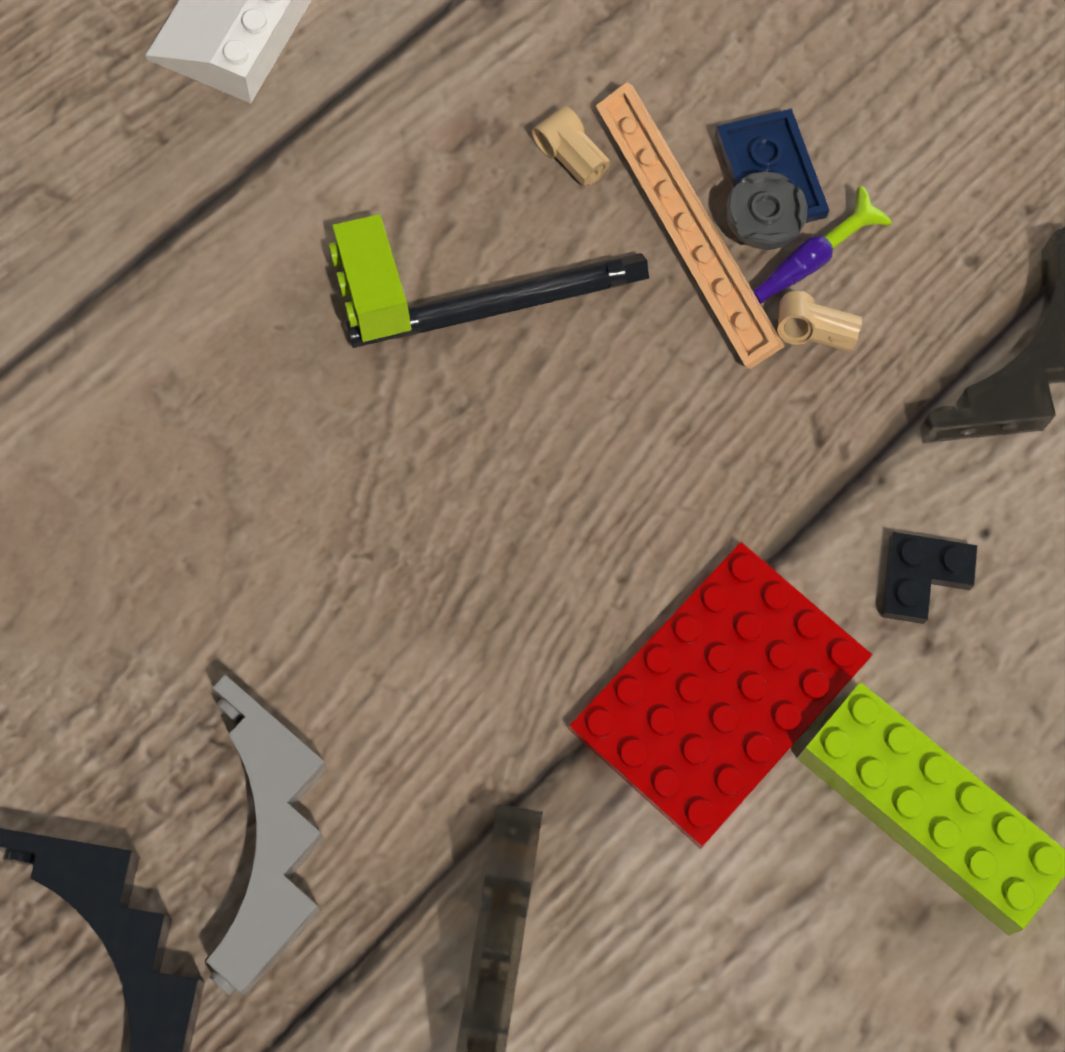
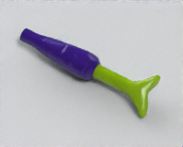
[752,186,892,304]

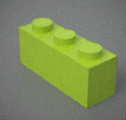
[328,214,412,342]

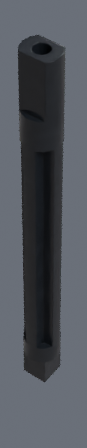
[346,253,649,348]

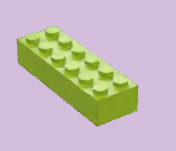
[797,682,1065,935]

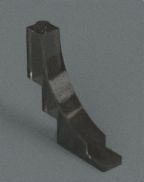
[920,227,1065,443]
[456,804,543,1052]

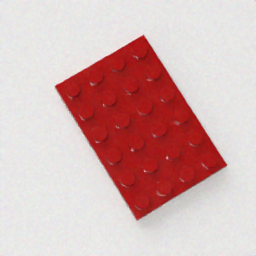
[568,542,873,849]

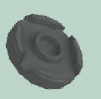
[725,171,808,250]

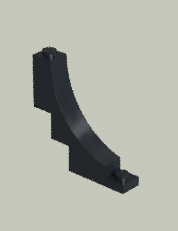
[0,828,205,1052]

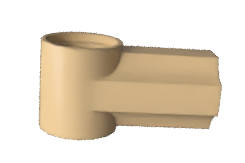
[532,106,610,186]
[777,291,862,352]

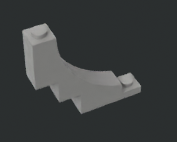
[206,675,328,996]

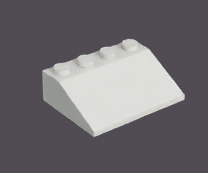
[145,0,312,104]

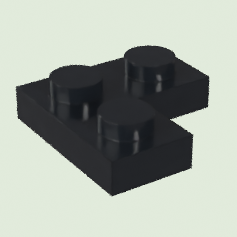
[882,532,978,624]

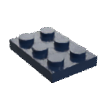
[715,108,830,223]

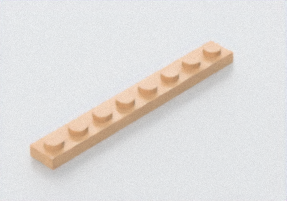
[596,82,785,369]

